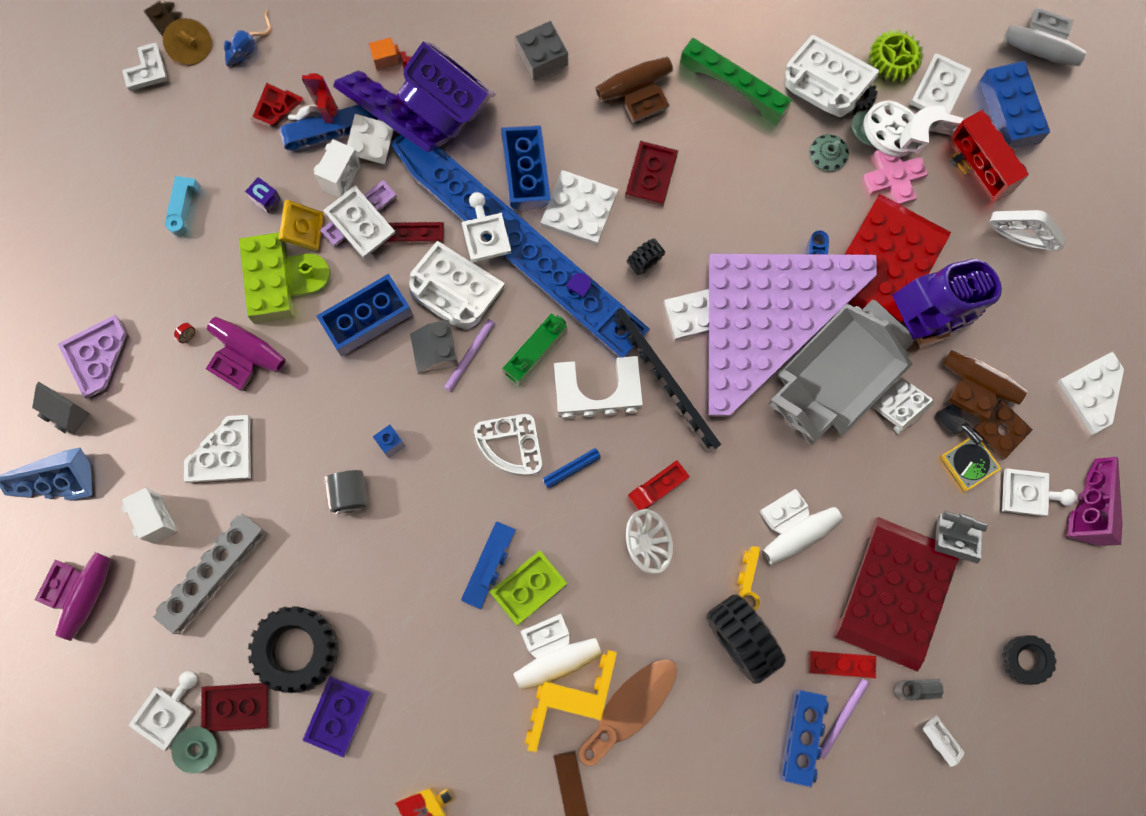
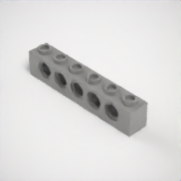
[153,514,267,635]

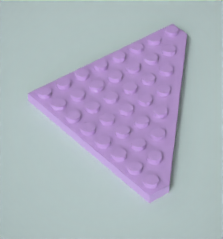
[708,254,877,417]

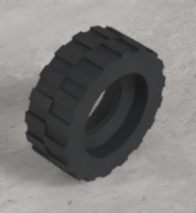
[1002,635,1057,685]

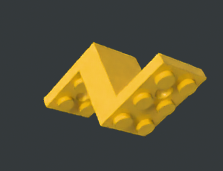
[524,650,617,753]

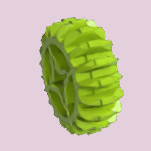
[869,29,924,82]

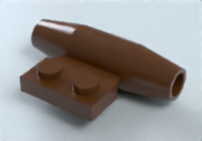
[595,57,673,123]
[943,350,1028,422]

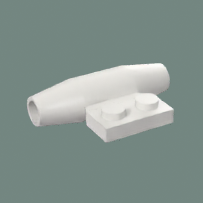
[760,489,843,565]
[514,614,602,690]

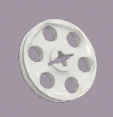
[864,101,915,157]

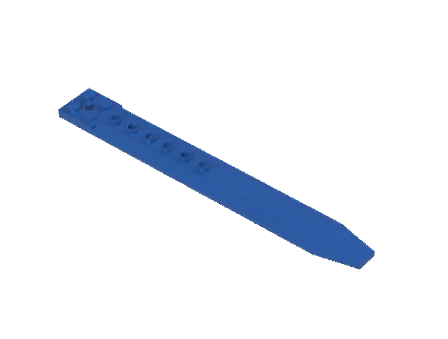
[390,134,650,358]

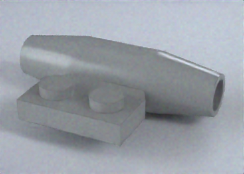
[1004,7,1086,66]

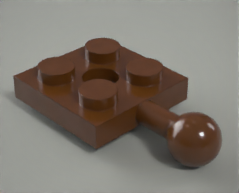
[973,400,1033,460]

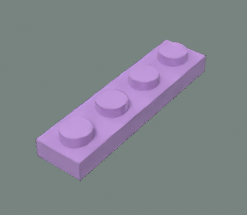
[320,180,397,247]

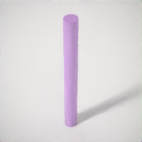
[444,319,495,392]
[820,678,870,759]

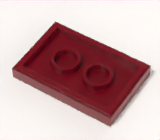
[625,141,679,207]
[201,683,270,732]

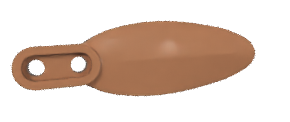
[578,659,677,766]

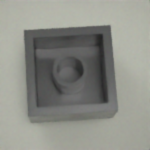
[515,21,568,80]

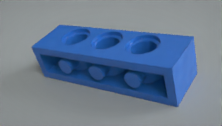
[781,690,829,787]

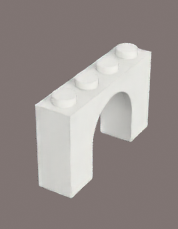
[554,356,643,419]

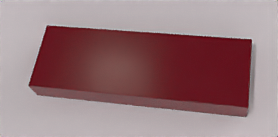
[383,222,444,244]

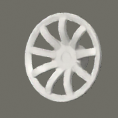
[626,509,673,574]

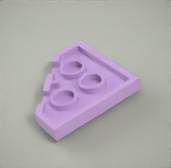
[58,315,127,399]

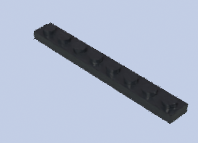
[613,307,722,452]

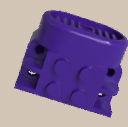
[397,41,496,138]
[892,259,1002,340]

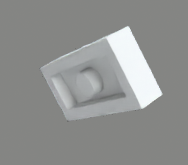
[923,715,965,767]

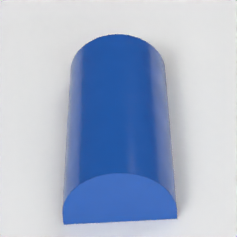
[501,126,551,211]

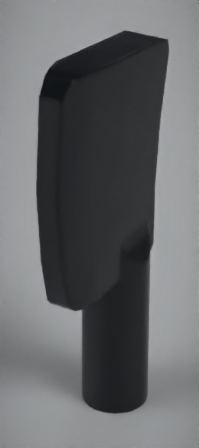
[935,404,983,445]

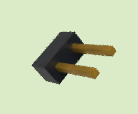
[949,152,972,174]

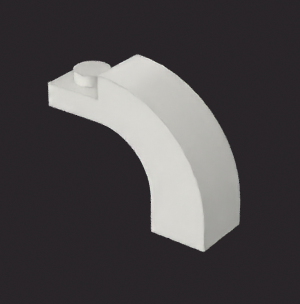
[900,106,964,154]

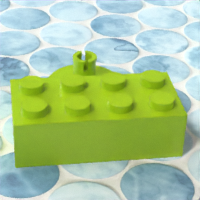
[239,232,331,324]

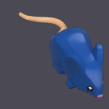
[224,10,271,67]

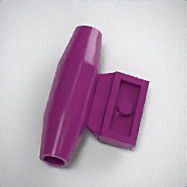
[206,317,286,391]
[35,552,112,641]

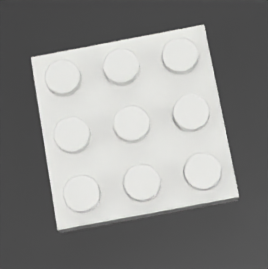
[541,170,618,245]

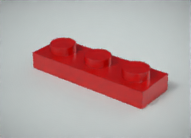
[808,651,876,678]

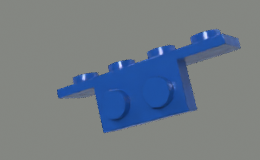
[461,522,516,610]

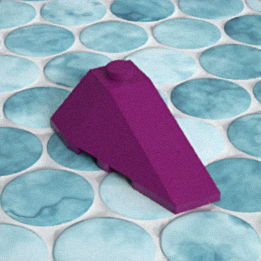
[1068,457,1123,546]

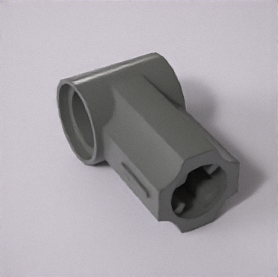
[894,679,944,701]

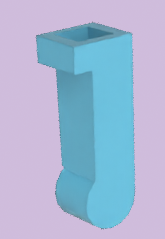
[165,176,201,237]

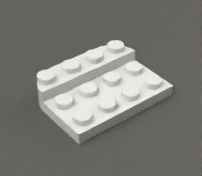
[785,34,879,117]
[409,241,505,330]

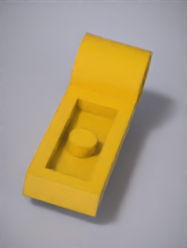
[737,546,760,610]

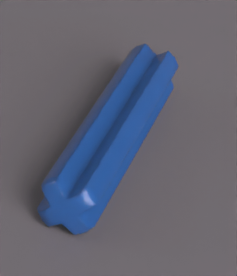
[543,448,601,488]

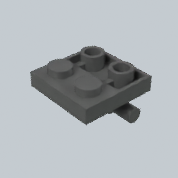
[935,511,988,564]

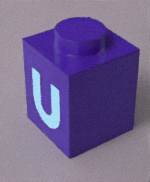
[245,177,281,213]

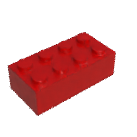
[950,109,1029,202]

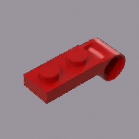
[627,460,690,511]

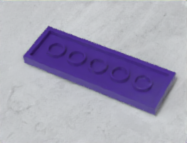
[333,70,450,153]

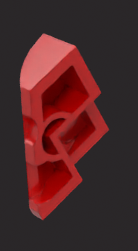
[251,82,303,126]

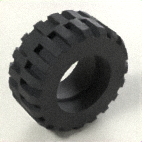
[706,595,786,684]
[248,606,339,693]

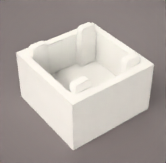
[313,139,361,198]
[121,488,177,544]

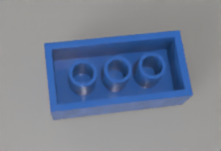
[979,61,1050,149]
[316,273,413,357]

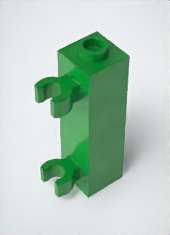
[502,313,567,386]

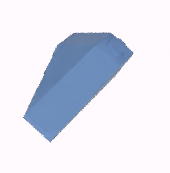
[0,447,93,500]

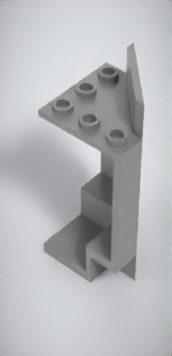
[769,299,915,445]

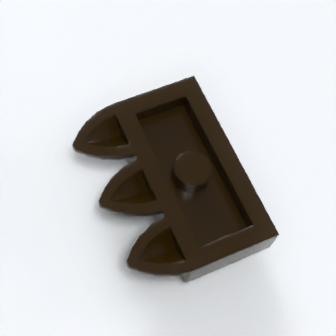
[144,1,182,37]

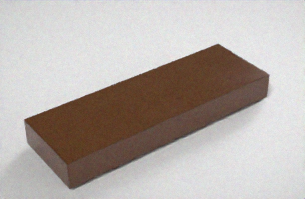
[553,751,588,816]

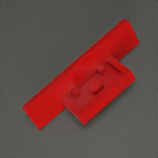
[302,73,338,124]

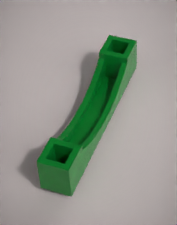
[680,37,792,125]

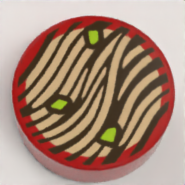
[174,323,196,344]

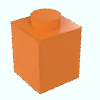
[369,37,401,70]

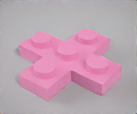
[863,150,928,205]

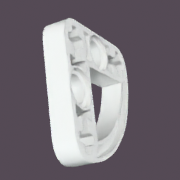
[989,210,1066,251]
[474,414,542,476]

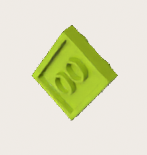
[490,550,568,626]

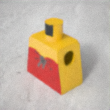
[395,787,454,816]

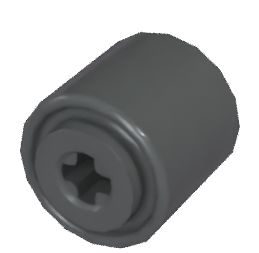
[324,470,368,514]

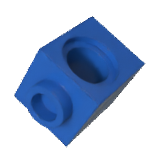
[372,424,405,458]

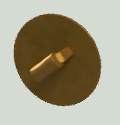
[163,18,212,65]

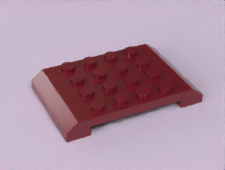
[833,517,959,672]

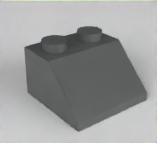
[410,320,458,374]
[32,382,90,434]

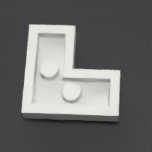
[122,43,168,91]

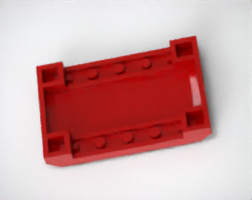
[844,193,951,323]

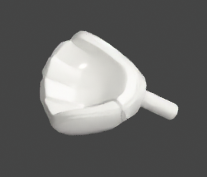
[288,105,321,121]

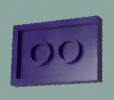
[302,676,372,758]

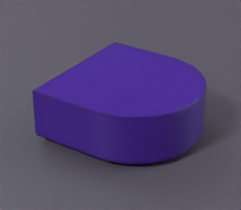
[566,273,591,298]

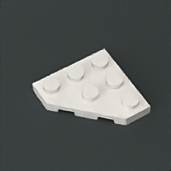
[1057,351,1124,435]
[184,415,251,483]

